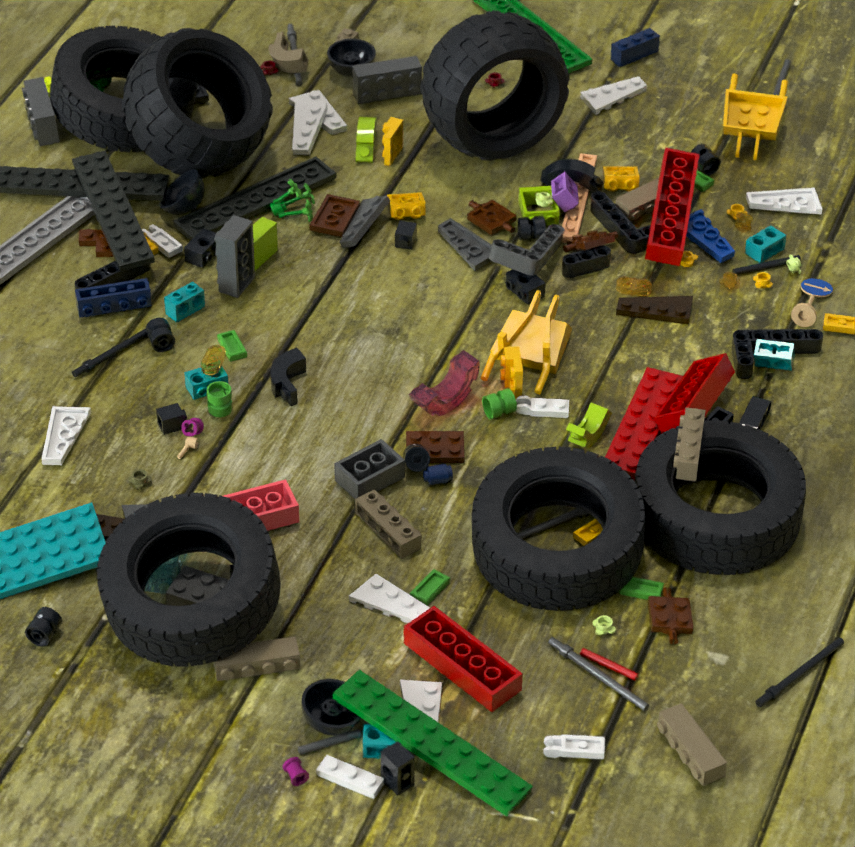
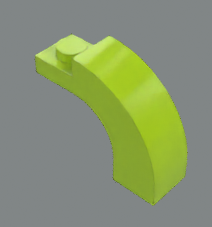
[356,117,377,163]
[566,403,612,448]

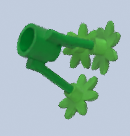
[270,179,315,222]

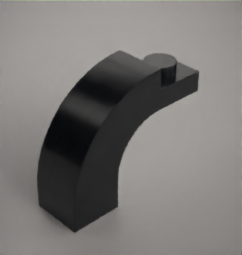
[540,159,603,193]
[271,348,306,406]

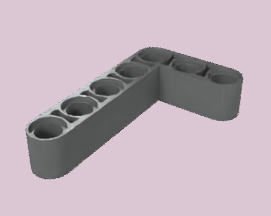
[489,224,565,276]

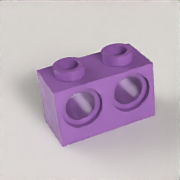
[551,172,579,212]

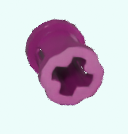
[181,417,204,436]
[282,757,309,786]

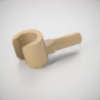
[177,436,199,459]

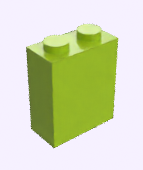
[253,217,278,271]

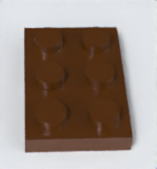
[309,194,360,237]
[406,431,465,463]

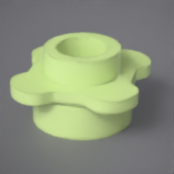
[535,192,553,207]
[786,254,802,274]
[593,615,616,635]

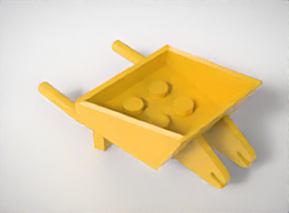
[723,73,788,160]
[481,290,573,395]

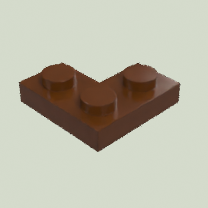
[79,229,114,257]

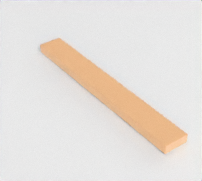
[561,153,597,243]

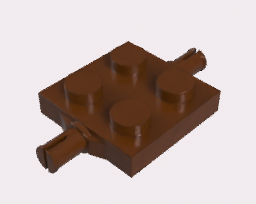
[467,199,517,236]
[563,230,618,253]
[647,587,694,644]

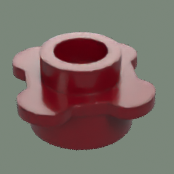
[260,60,278,75]
[485,72,505,87]

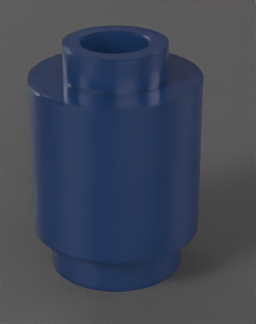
[423,464,453,486]

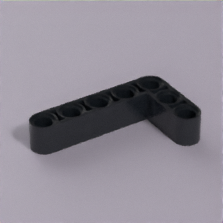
[590,191,650,254]
[74,261,151,289]
[731,329,823,379]

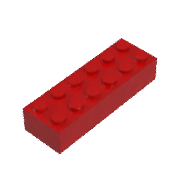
[654,353,735,434]
[404,606,523,712]

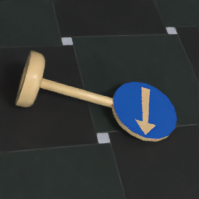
[791,279,833,327]

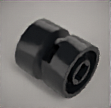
[691,144,721,175]
[518,216,546,240]
[146,318,175,352]
[403,443,430,472]
[25,607,62,647]

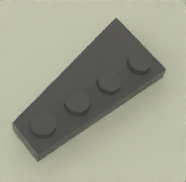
[339,195,390,248]
[438,218,492,271]

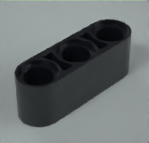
[562,245,611,278]
[739,396,772,431]

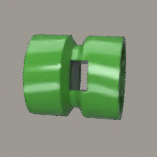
[207,381,233,417]
[482,388,517,420]

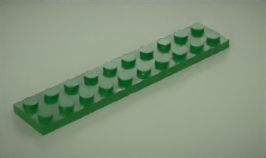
[473,0,592,73]
[332,669,533,817]

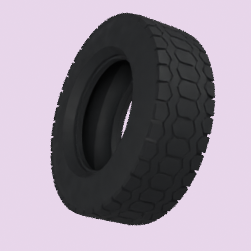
[50,26,197,153]
[635,420,806,575]
[472,447,645,611]
[97,493,280,666]

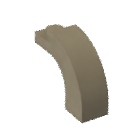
[269,32,309,73]

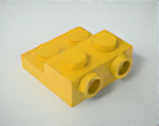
[382,117,403,166]
[603,166,640,192]
[387,192,426,220]
[500,346,523,399]

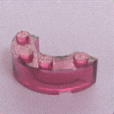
[409,350,480,416]

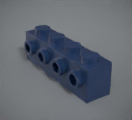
[75,278,152,318]

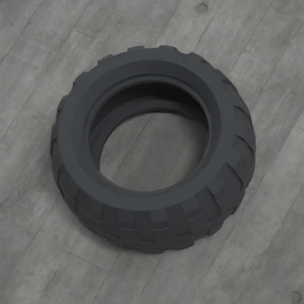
[420,11,570,161]
[122,28,273,179]

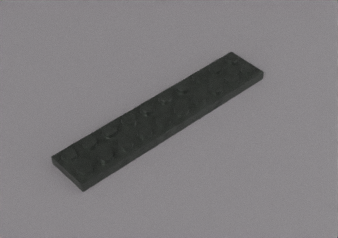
[72,150,155,271]
[173,156,336,241]
[0,166,170,201]

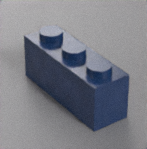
[610,28,660,67]

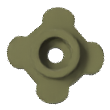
[128,469,152,488]

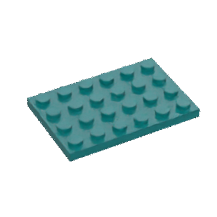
[0,502,105,599]

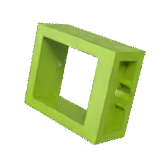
[518,186,560,226]

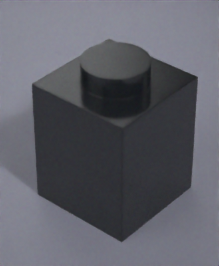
[395,221,417,250]
[156,403,187,435]

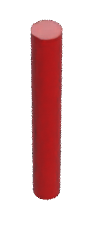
[580,648,639,681]

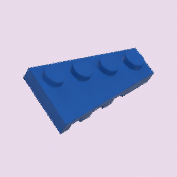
[686,209,735,263]

